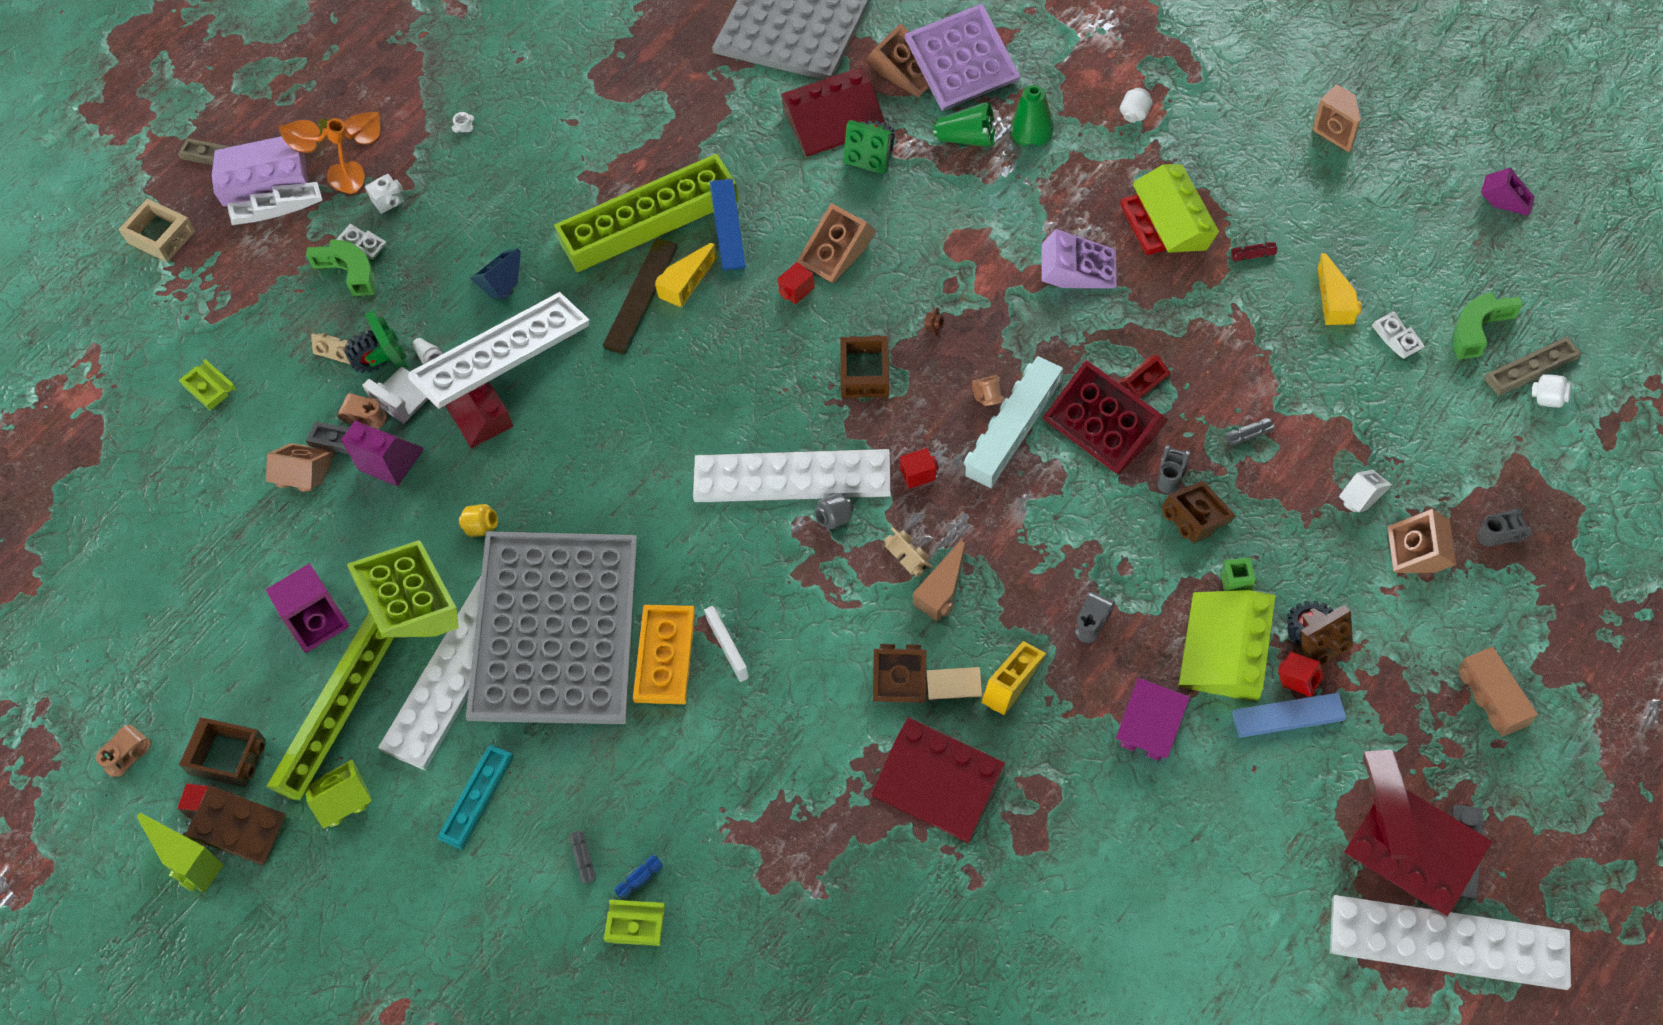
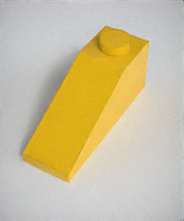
[655,243,717,308]
[1317,253,1362,325]
[981,641,1046,715]

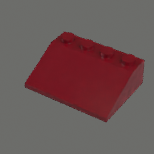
[781,67,887,157]
[1042,360,1168,475]
[872,717,1005,844]
[1344,789,1493,917]

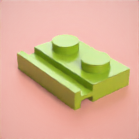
[179,359,236,410]
[604,900,666,946]

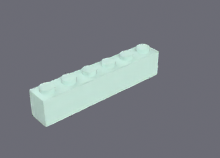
[964,356,1063,488]

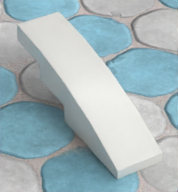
[227,182,322,225]

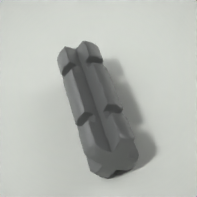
[1226,418,1274,445]
[569,831,596,884]

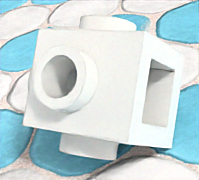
[365,174,404,214]

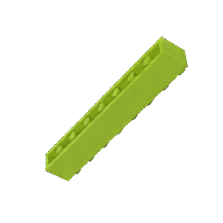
[266,612,394,800]

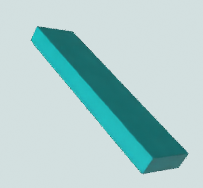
[437,744,514,850]

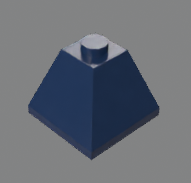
[470,248,521,299]

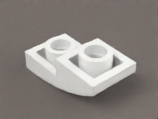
[337,224,387,260]
[1372,312,1425,359]

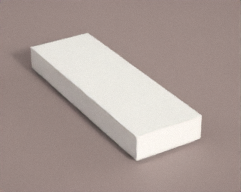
[704,606,749,682]

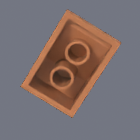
[865,23,929,98]
[797,203,877,283]

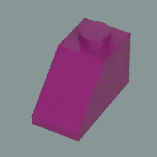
[1481,167,1535,215]

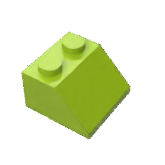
[305,759,372,829]

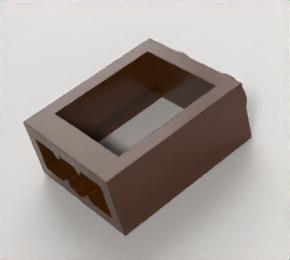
[840,335,889,398]
[179,717,266,788]

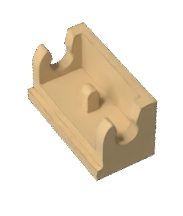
[927,667,982,700]

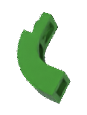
[306,240,376,296]
[1452,292,1523,360]

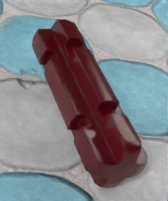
[1231,241,1277,261]

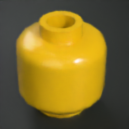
[459,504,498,537]

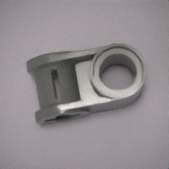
[1157,444,1191,494]
[1476,508,1533,547]
[1075,591,1115,643]

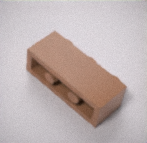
[1458,646,1538,737]

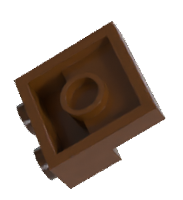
[1161,481,1236,544]
[873,644,927,703]

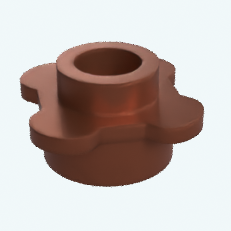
[925,308,944,336]

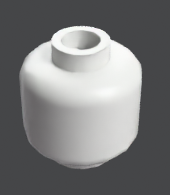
[1120,88,1153,123]
[1532,375,1571,408]

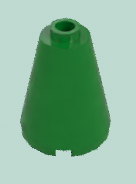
[1010,85,1054,147]
[933,102,995,147]

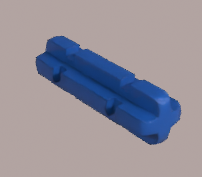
[614,855,663,900]

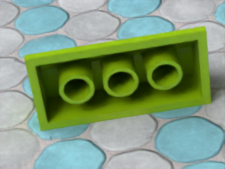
[1133,164,1219,253]

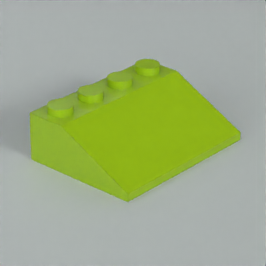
[347,540,459,637]
[1178,590,1276,702]

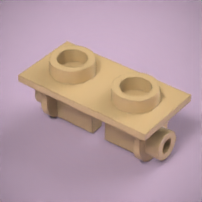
[311,333,350,364]
[884,527,933,577]

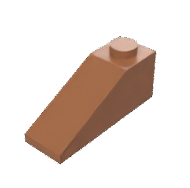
[913,540,965,622]

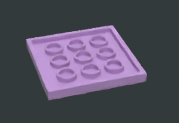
[905,4,1020,111]

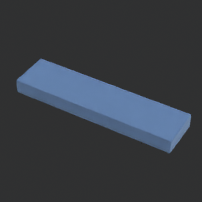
[1232,693,1346,738]

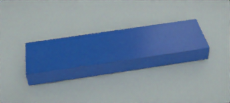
[710,179,745,271]

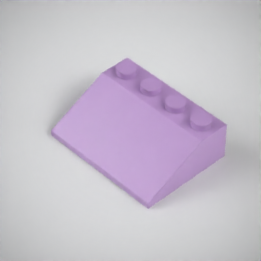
[212,136,308,207]

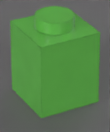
[1220,557,1256,591]

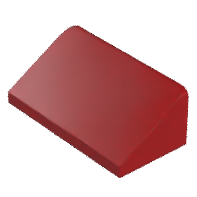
[1118,354,1171,398]

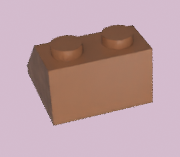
[1313,84,1361,152]
[266,443,335,492]
[1387,509,1456,573]

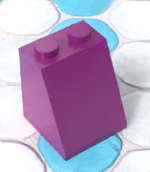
[341,421,424,487]
[265,563,350,654]
[1115,678,1191,761]

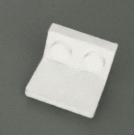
[362,367,428,424]

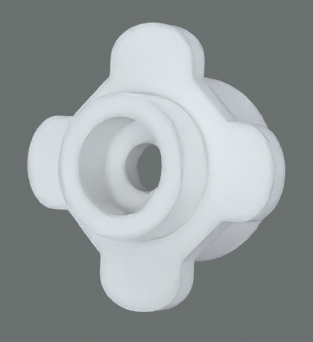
[452,112,474,133]

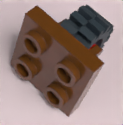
[1287,601,1353,666]

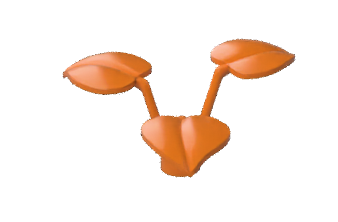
[279,112,380,194]

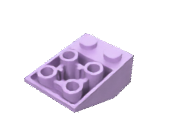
[1042,229,1117,288]

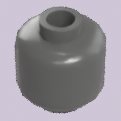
[815,493,853,529]

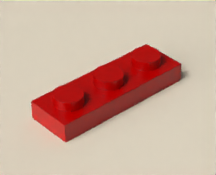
[1120,194,1167,256]

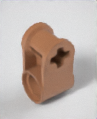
[972,375,1005,406]
[337,393,387,428]
[96,724,151,777]

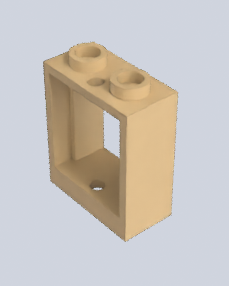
[119,198,196,263]

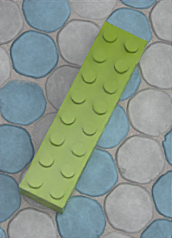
[554,153,739,273]

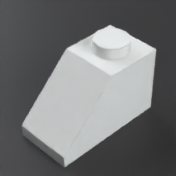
[1339,470,1392,512]

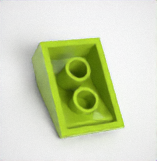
[137,813,224,893]

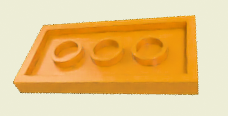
[633,605,695,704]

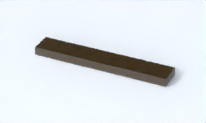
[603,238,678,355]

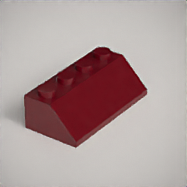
[445,381,514,449]

